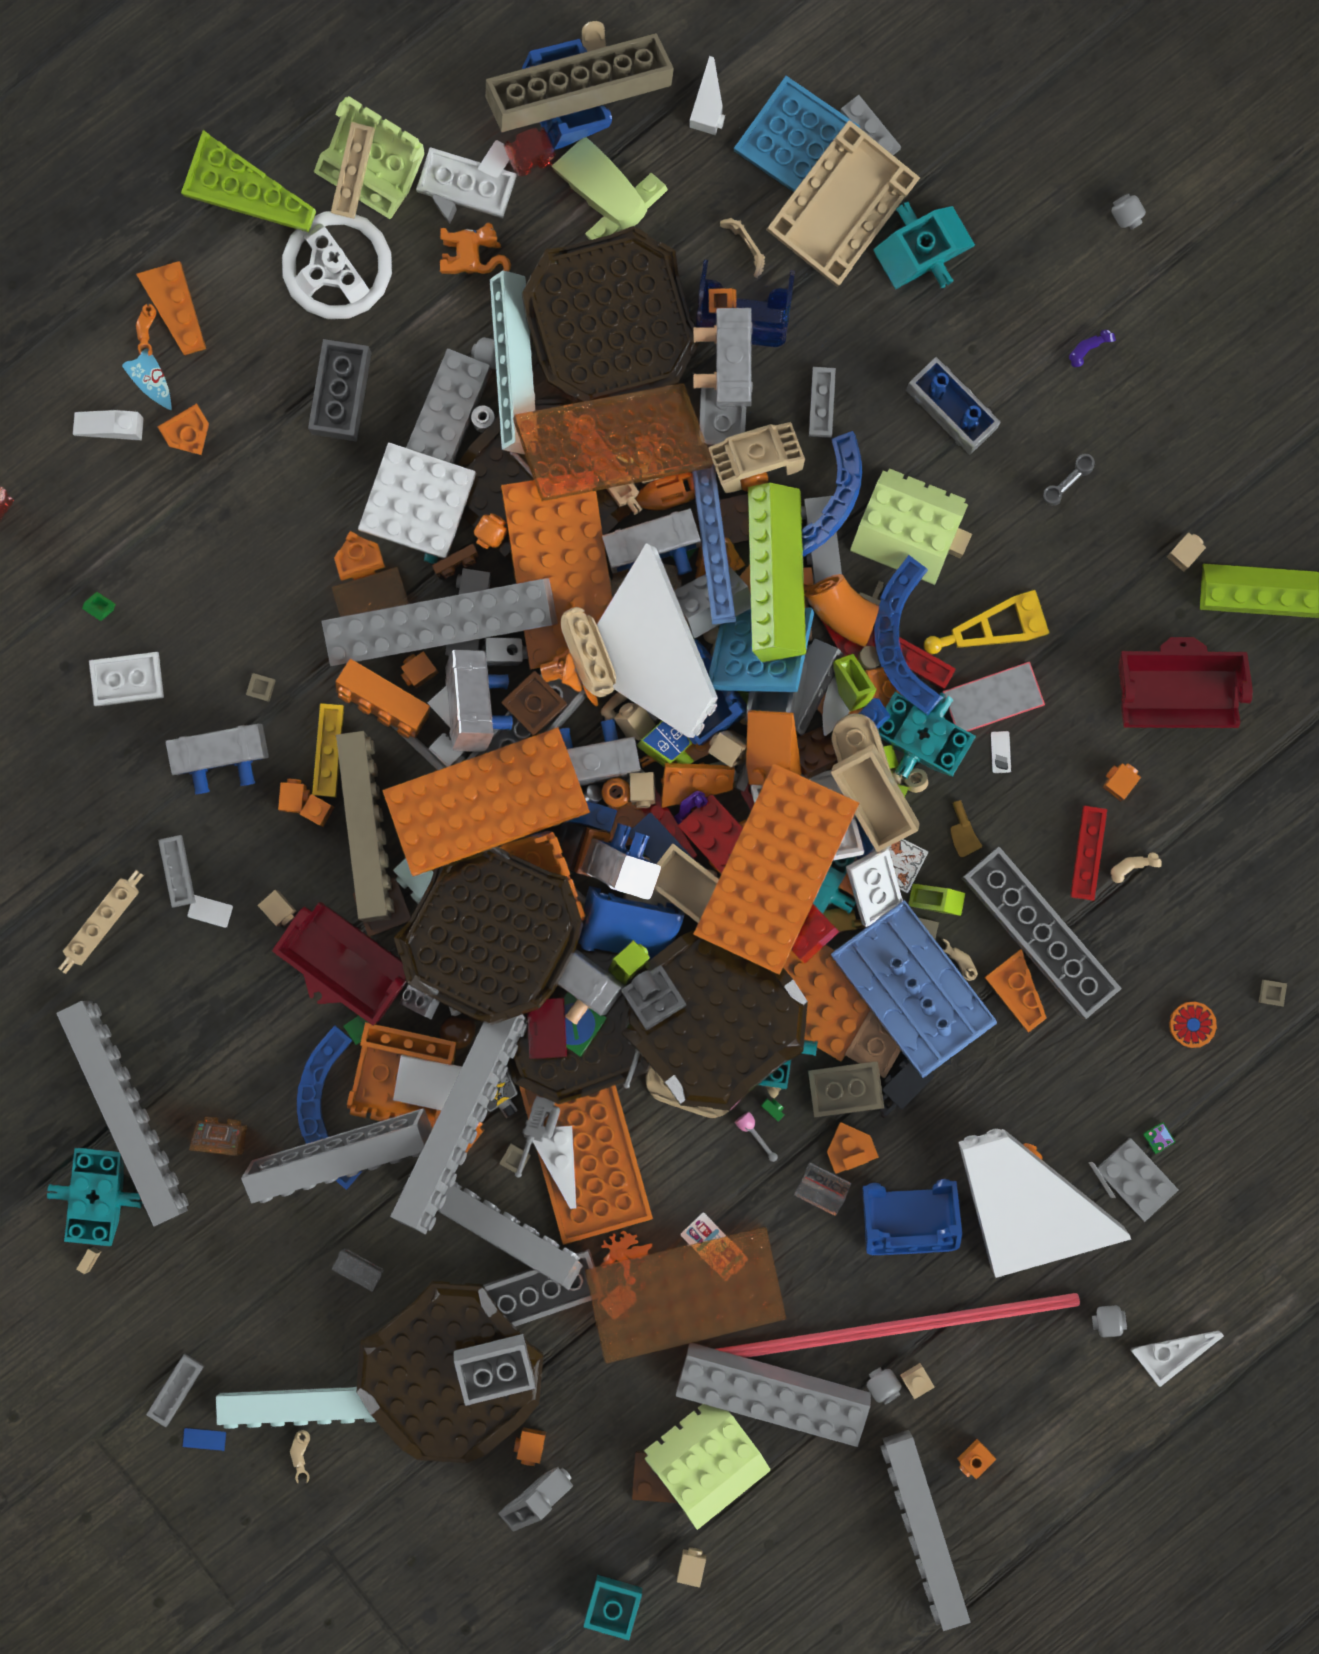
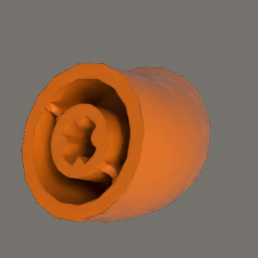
[804,574,879,647]

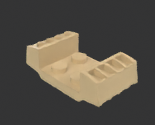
[708,422,805,493]

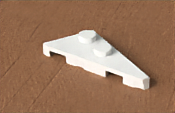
[533,1126,576,1209]
[1130,1330,1224,1387]

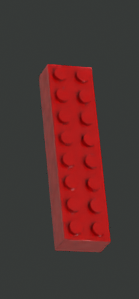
[678,794,839,963]

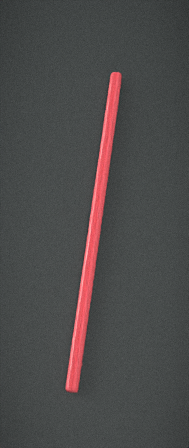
[716,1293,1080,1358]

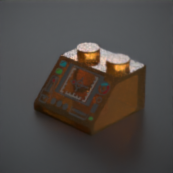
[189,1116,247,1156]

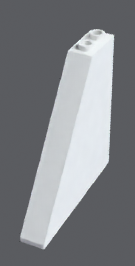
[597,543,718,738]
[959,1129,1131,1278]

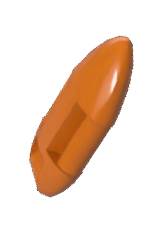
[635,472,695,511]

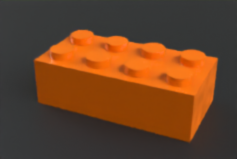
[336,658,430,739]

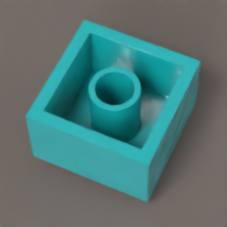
[584,1575,643,1640]

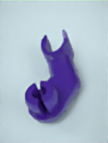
[1069,329,1116,367]
[674,791,708,825]

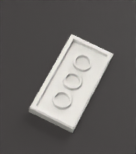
[416,147,516,218]

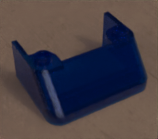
[696,259,795,347]

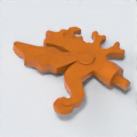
[600,1231,652,1284]

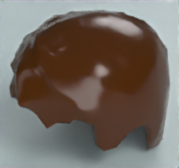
[439,1013,476,1050]

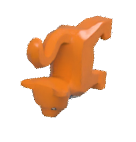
[440,223,511,274]

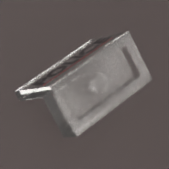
[794,1163,851,1216]
[332,1248,384,1292]

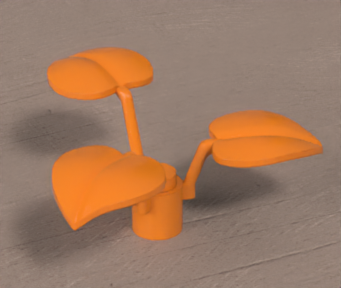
[540,602,598,706]

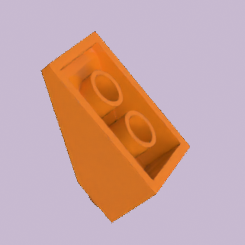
[746,710,802,785]

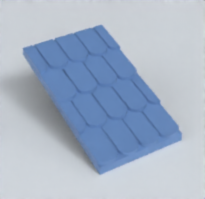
[831,900,997,1078]

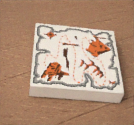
[887,839,928,893]

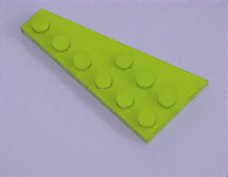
[181,130,316,233]

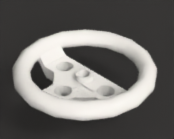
[282,211,392,319]

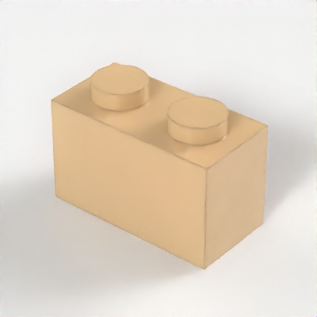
[708,729,747,767]

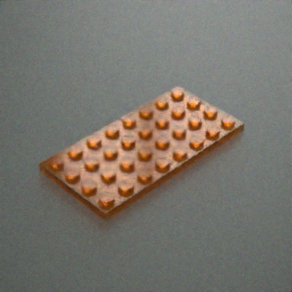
[513,383,713,502]
[585,1227,786,1363]

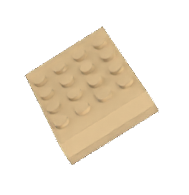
[766,120,920,287]

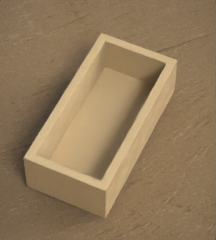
[831,744,919,852]
[654,844,719,923]

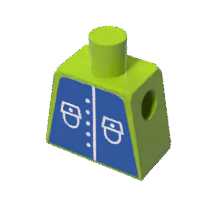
[637,721,694,767]

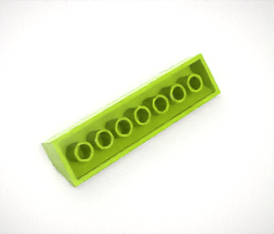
[748,483,806,663]
[1200,564,1319,618]

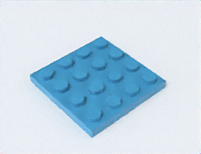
[734,76,860,192]
[709,608,814,692]

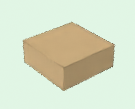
[76,1247,101,1274]

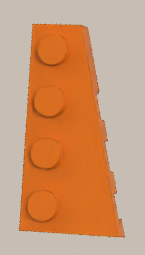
[136,261,206,355]

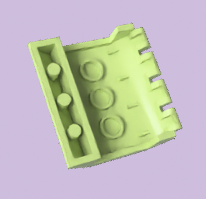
[314,96,424,219]
[850,469,968,585]
[644,1404,771,1530]

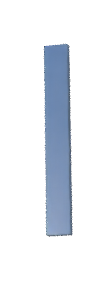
[691,460,736,625]

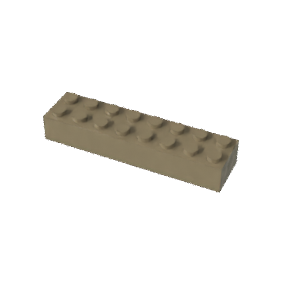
[485,33,674,132]
[336,731,395,923]

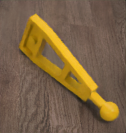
[924,590,1049,654]

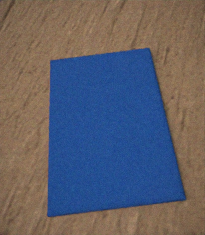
[183,1428,226,1451]

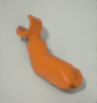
[136,304,156,356]

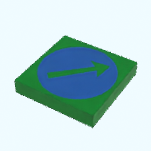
[564,992,607,1057]

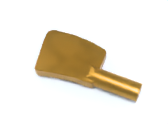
[951,800,982,857]
[823,909,867,933]

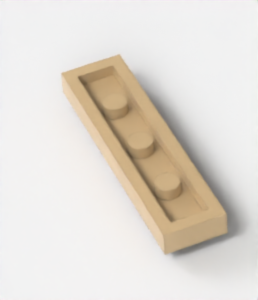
[331,122,375,219]

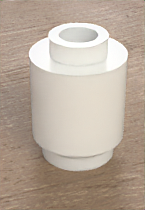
[471,406,496,433]

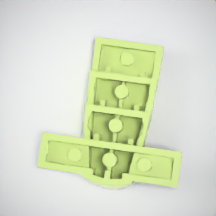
[552,137,668,240]

